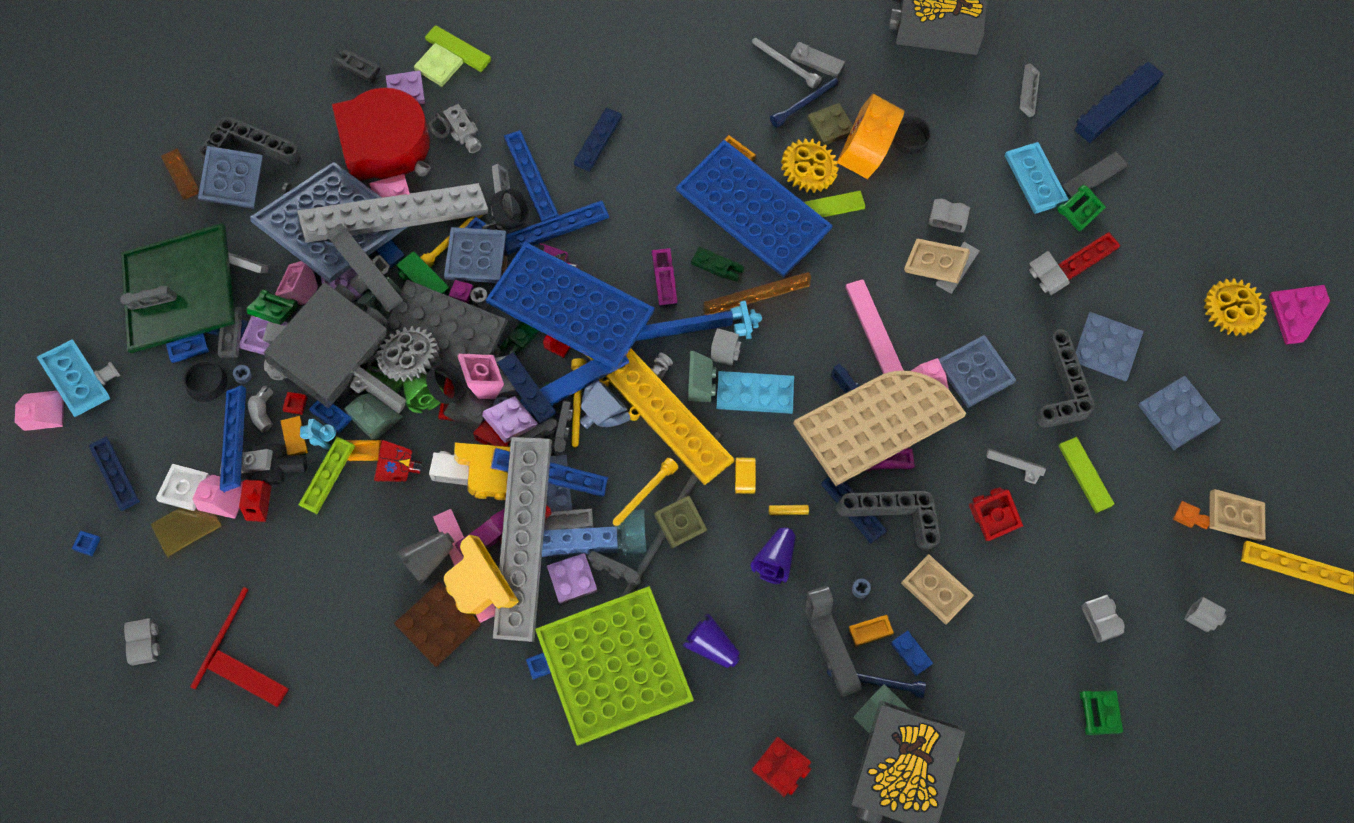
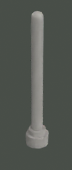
[752,38,821,89]

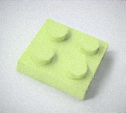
[414,43,463,87]

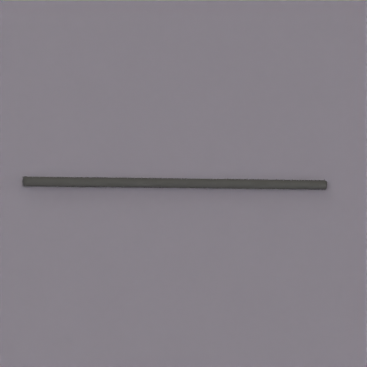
[621,432,722,597]

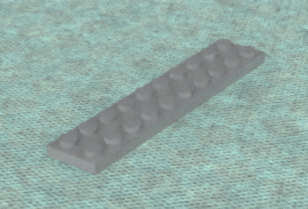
[297,183,488,243]
[493,437,552,642]

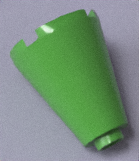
[403,371,444,413]

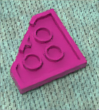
[1269,285,1330,345]

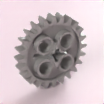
[377,326,439,382]

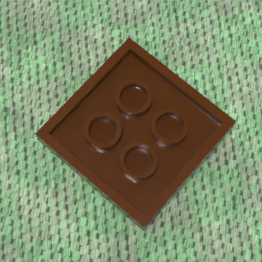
[394,582,481,667]

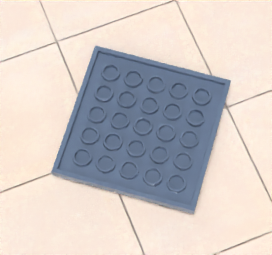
[250,162,407,283]

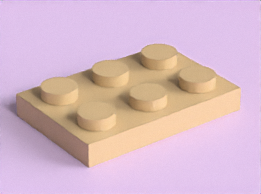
[904,239,970,283]
[1210,489,1266,542]
[901,554,974,625]

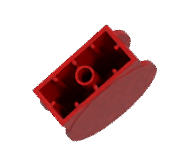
[332,88,430,181]

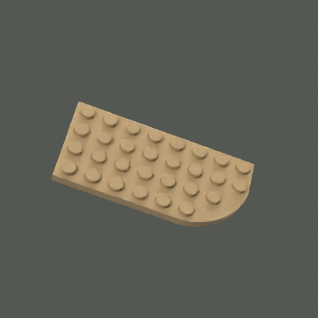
[793,371,966,486]

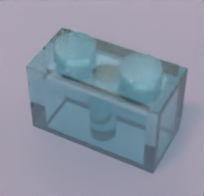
[617,510,646,555]

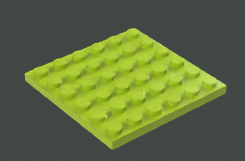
[535,586,694,746]

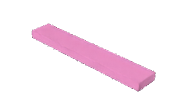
[845,279,904,374]
[433,509,496,623]

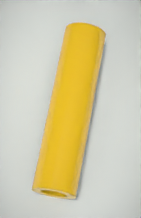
[769,505,809,515]

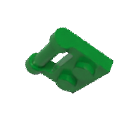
[1057,185,1106,232]
[247,289,298,325]
[1079,691,1123,735]

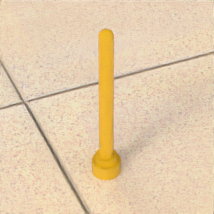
[420,215,483,268]
[571,358,587,447]
[613,458,678,526]

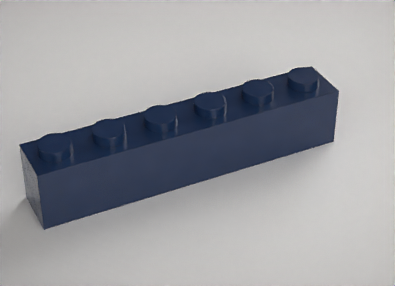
[1074,61,1164,143]

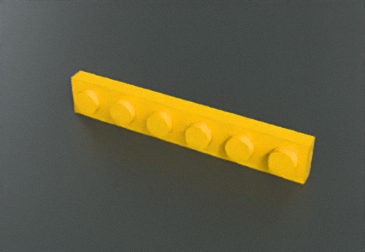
[1241,541,1354,595]

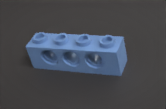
[542,527,618,557]

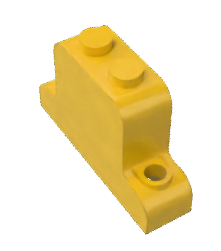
[454,443,510,500]
[444,535,519,614]

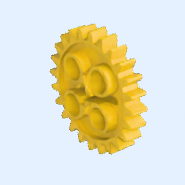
[781,138,839,193]
[1204,278,1267,336]

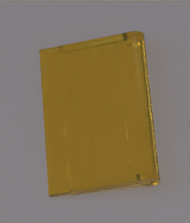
[151,507,222,557]

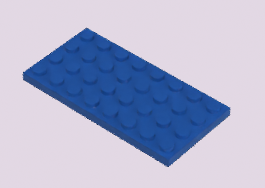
[676,140,832,278]
[486,242,654,371]

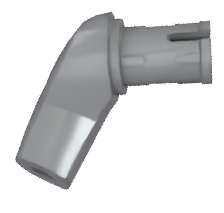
[248,386,273,433]

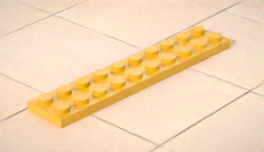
[586,349,734,485]

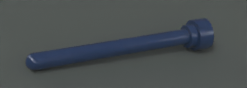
[770,78,838,128]
[827,668,926,698]

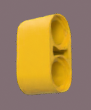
[735,458,756,494]

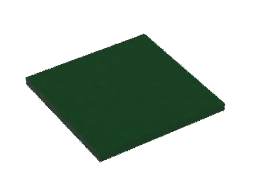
[121,223,235,353]

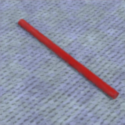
[190,587,249,690]

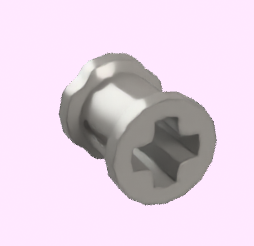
[470,287,489,310]
[94,361,121,386]

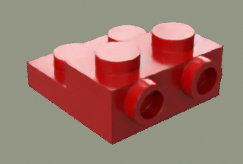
[969,487,1023,541]
[751,737,811,798]

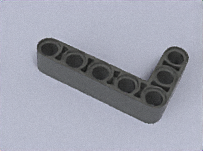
[200,116,301,165]
[326,223,404,312]
[1036,329,1095,428]
[836,491,940,551]
[805,585,862,697]

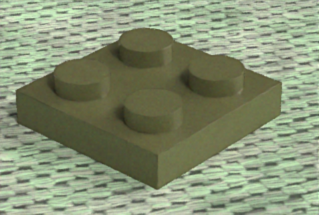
[807,103,853,146]
[654,496,707,549]

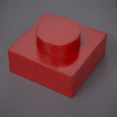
[283,392,308,415]

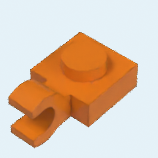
[1173,501,1210,529]

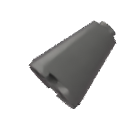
[397,532,455,584]

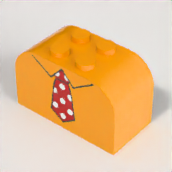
[837,94,905,179]

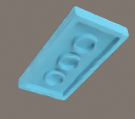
[1005,142,1069,214]
[37,339,110,417]
[716,371,794,414]

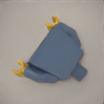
[580,377,640,429]

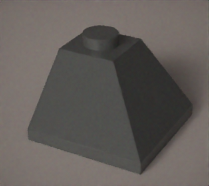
[444,385,495,430]

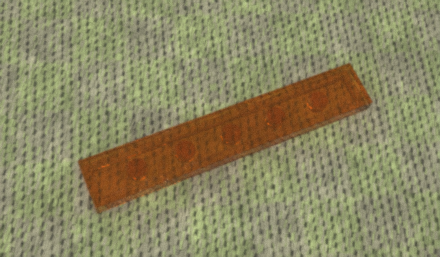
[703,272,811,315]

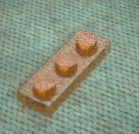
[161,148,199,200]

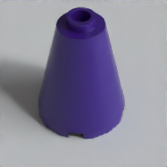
[750,527,796,584]
[683,613,740,668]

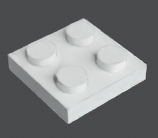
[156,464,210,511]

